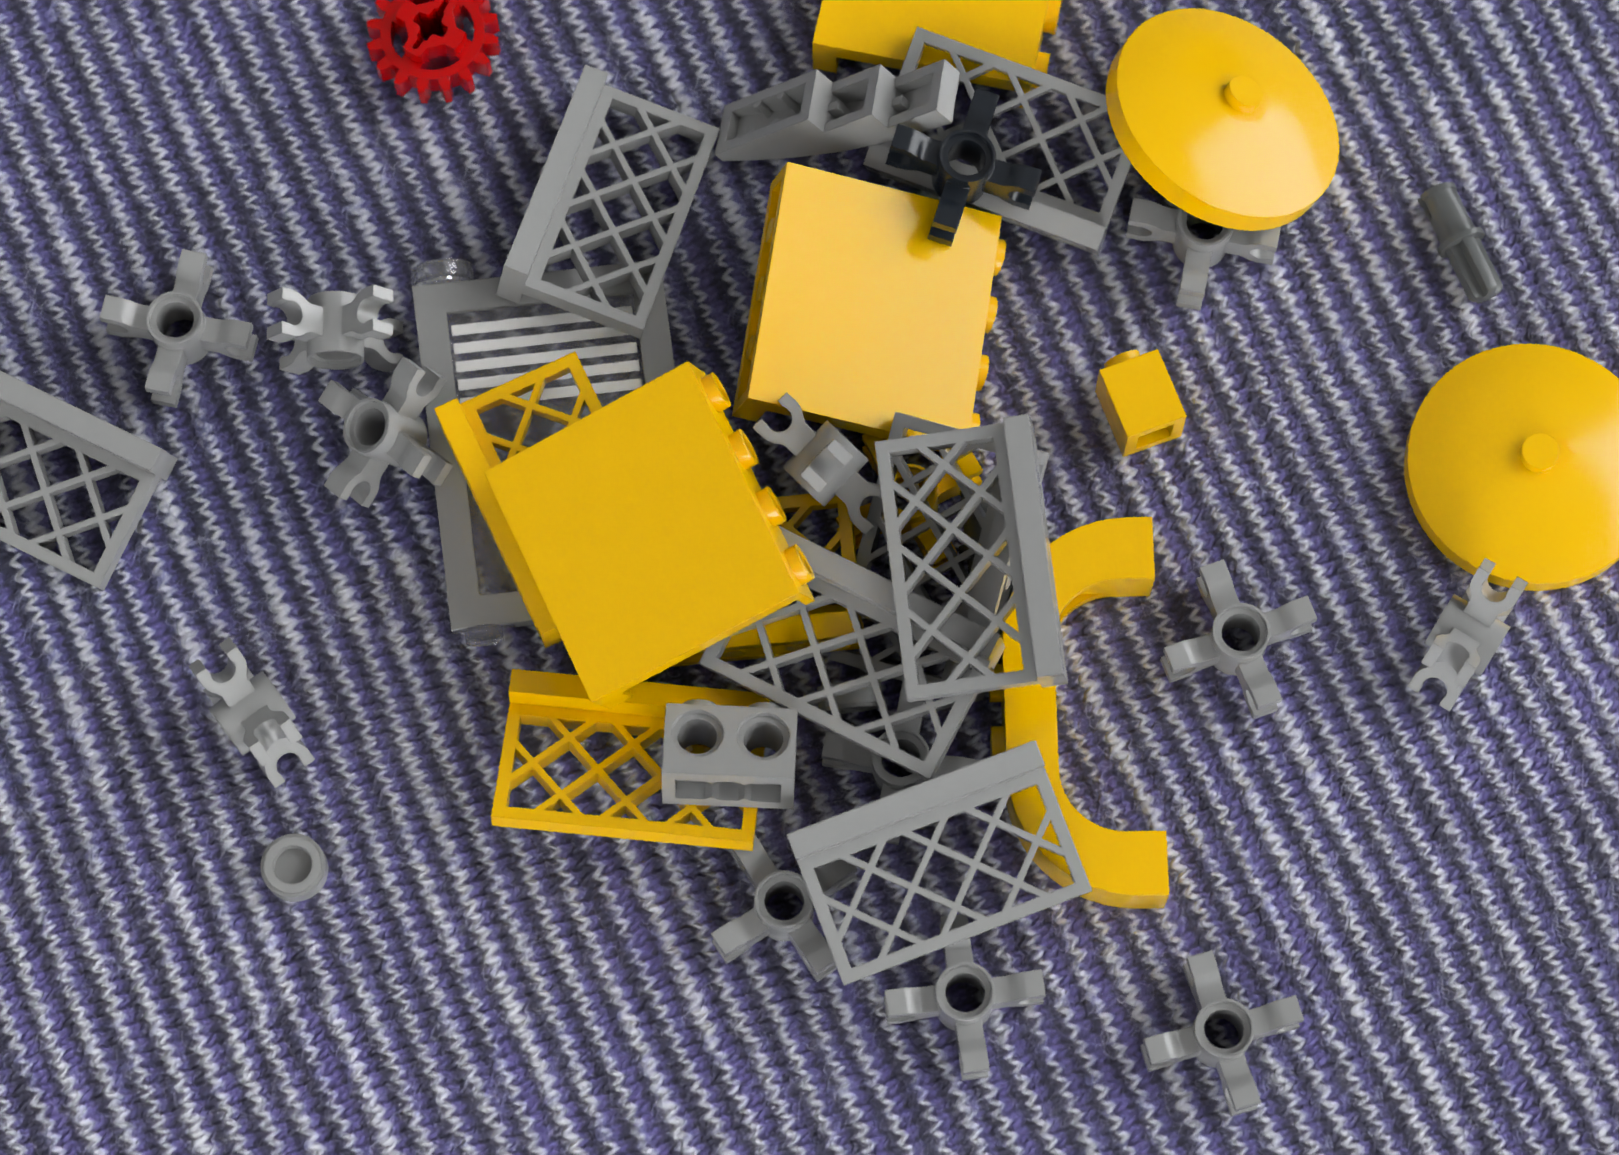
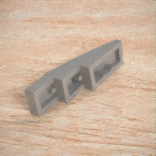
[715,59,960,161]

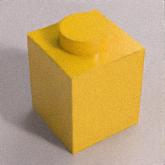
[1095,349,1187,457]

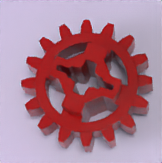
[366,0,501,104]

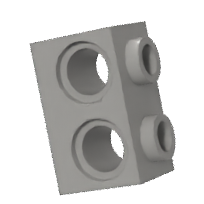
[661,699,798,809]

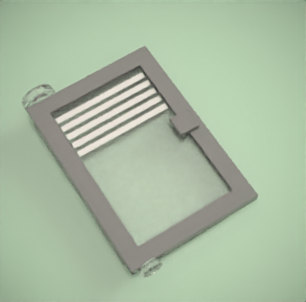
[410,258,675,647]

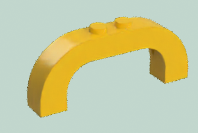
[989,517,1169,909]

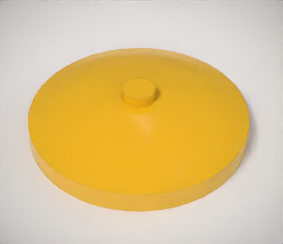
[1106,8,1339,231]
[1404,343,1619,591]

